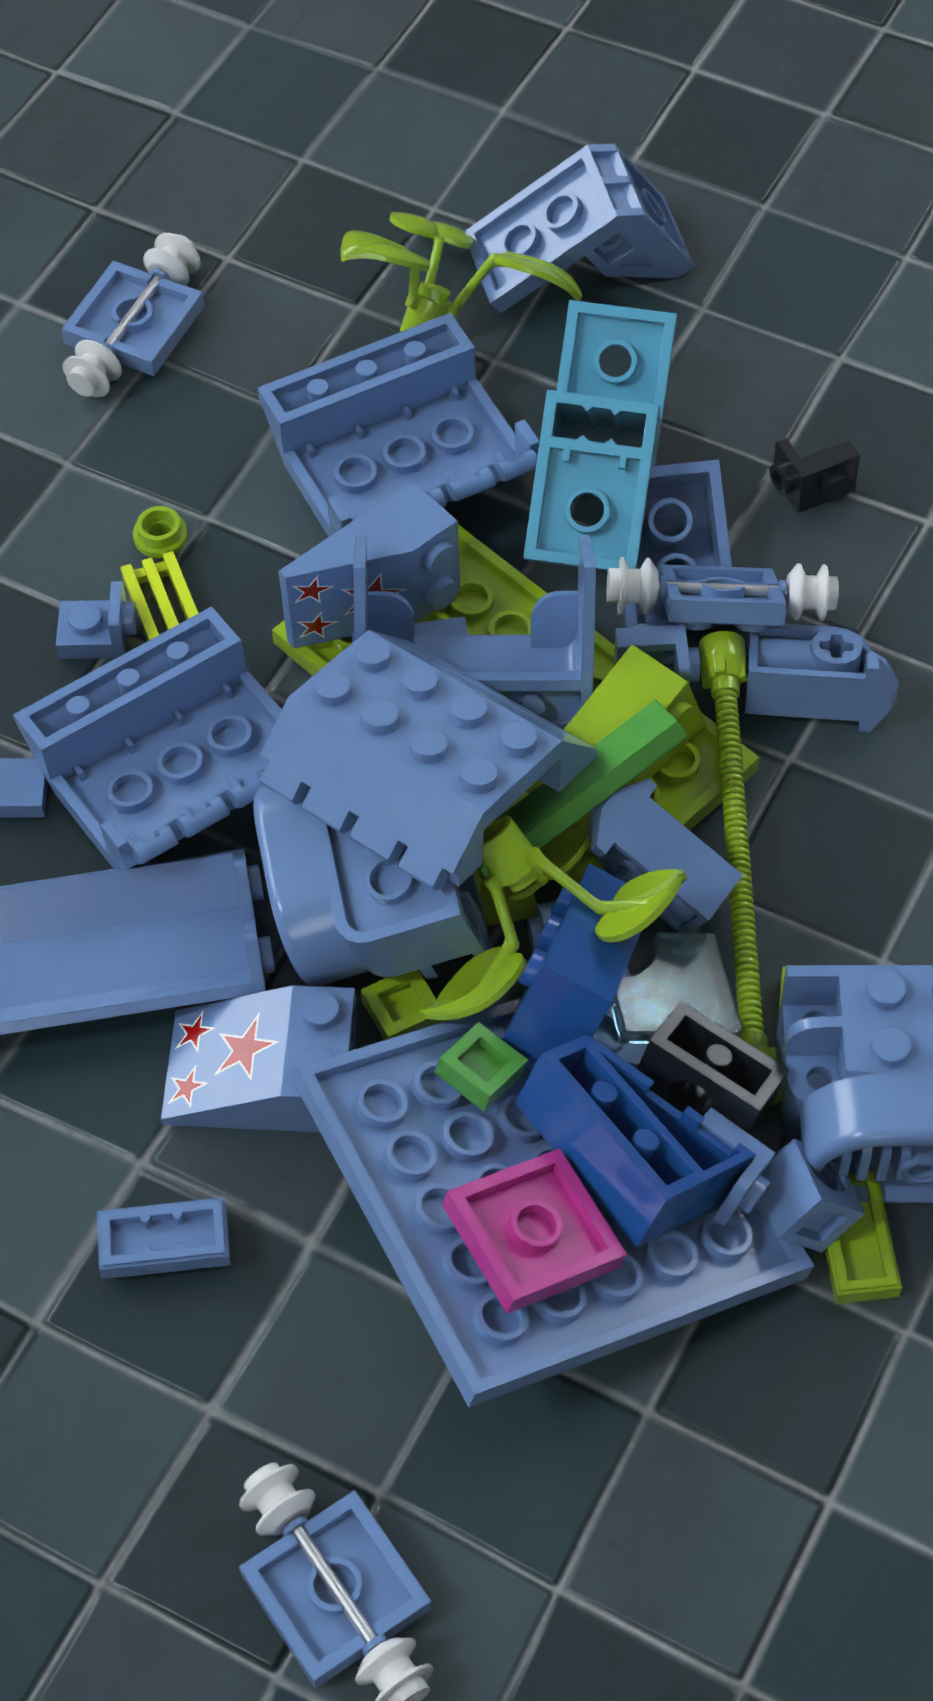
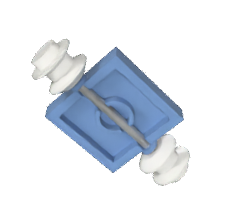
[61,233,205,397]
[607,557,839,632]
[239,1463,434,1701]

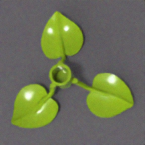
[340,212,582,332]
[419,815,688,1021]

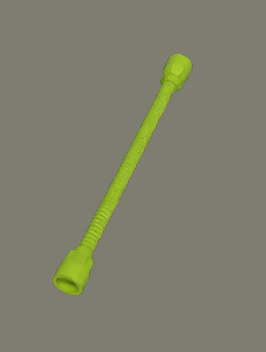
[699,631,781,1105]

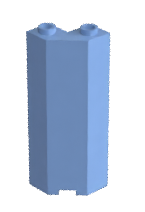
[0,849,275,1035]

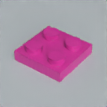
[442,1148,627,1314]

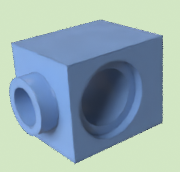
[761,1139,865,1252]

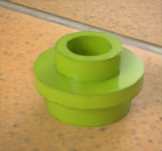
[133,506,188,558]

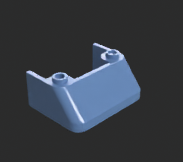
[353,535,596,730]

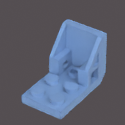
[465,144,695,313]

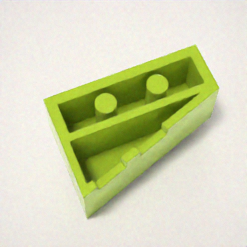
[526,644,706,833]

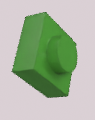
[434,1022,528,1111]

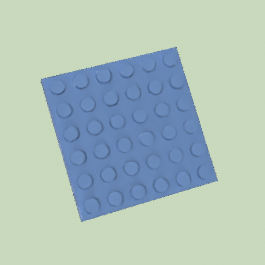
[293,968,815,1408]

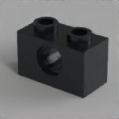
[637,1000,789,1135]

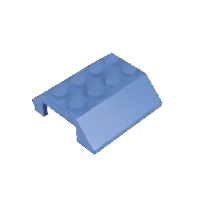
[257,313,540,537]
[13,606,282,870]
[259,630,597,891]

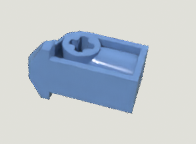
[745,624,899,733]
[588,778,743,935]

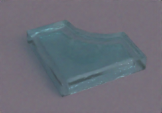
[610,932,742,1044]

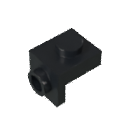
[769,438,860,513]

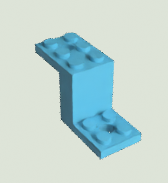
[523,300,677,571]

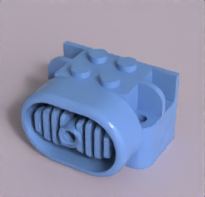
[253,785,492,987]
[775,965,933,1203]

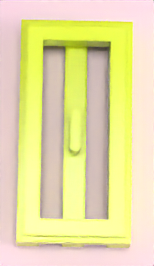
[120,551,199,641]

